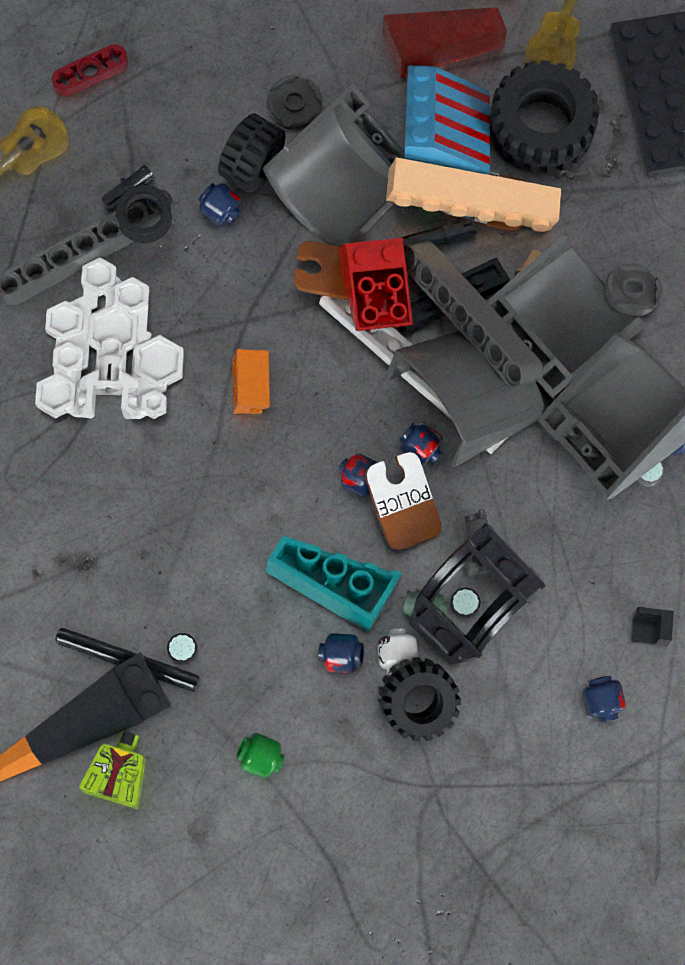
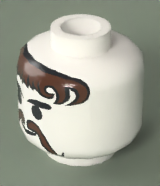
[378,629,418,675]

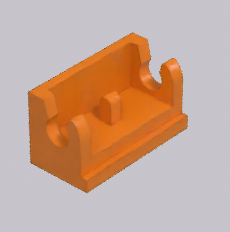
[232,349,270,414]

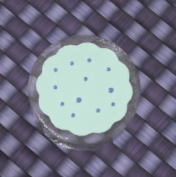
[637,461,665,487]

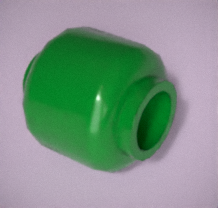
[236,733,284,778]

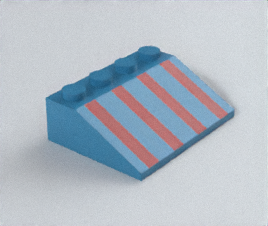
[404,66,490,175]

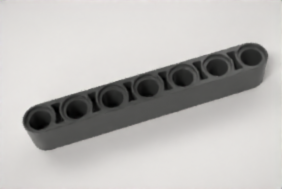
[0,189,175,306]
[403,240,543,387]

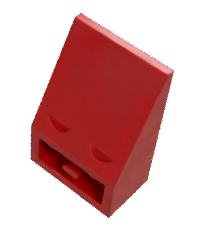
[338,238,413,331]

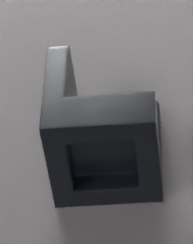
[631,607,674,647]

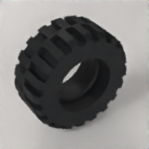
[490,60,600,174]

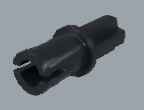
[101,165,155,210]

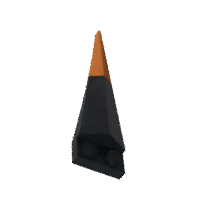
[0,652,171,781]

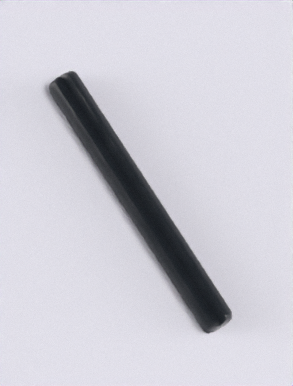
[55,628,200,692]

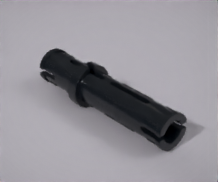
[400,217,477,245]

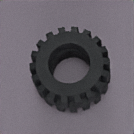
[218,113,286,193]
[378,657,461,742]

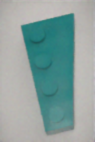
[266,536,403,633]

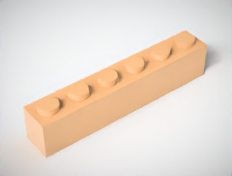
[386,157,561,232]

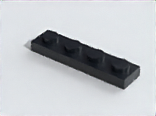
[404,257,510,332]

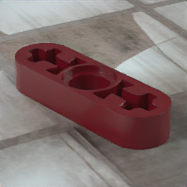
[52,44,128,97]

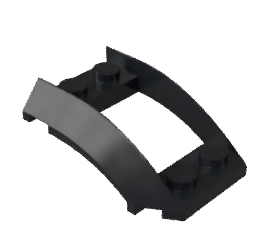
[409,523,546,665]

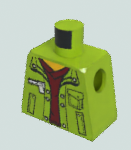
[79,731,146,809]

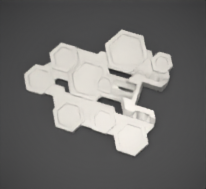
[35,258,184,419]

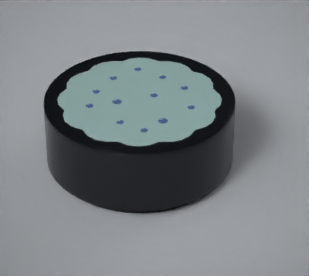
[450,587,481,619]
[167,633,198,665]

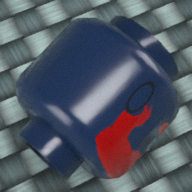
[198,183,241,226]
[399,422,444,465]
[338,453,378,497]
[318,633,364,673]
[583,675,626,722]

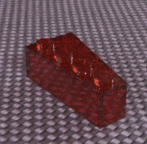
[382,7,507,79]

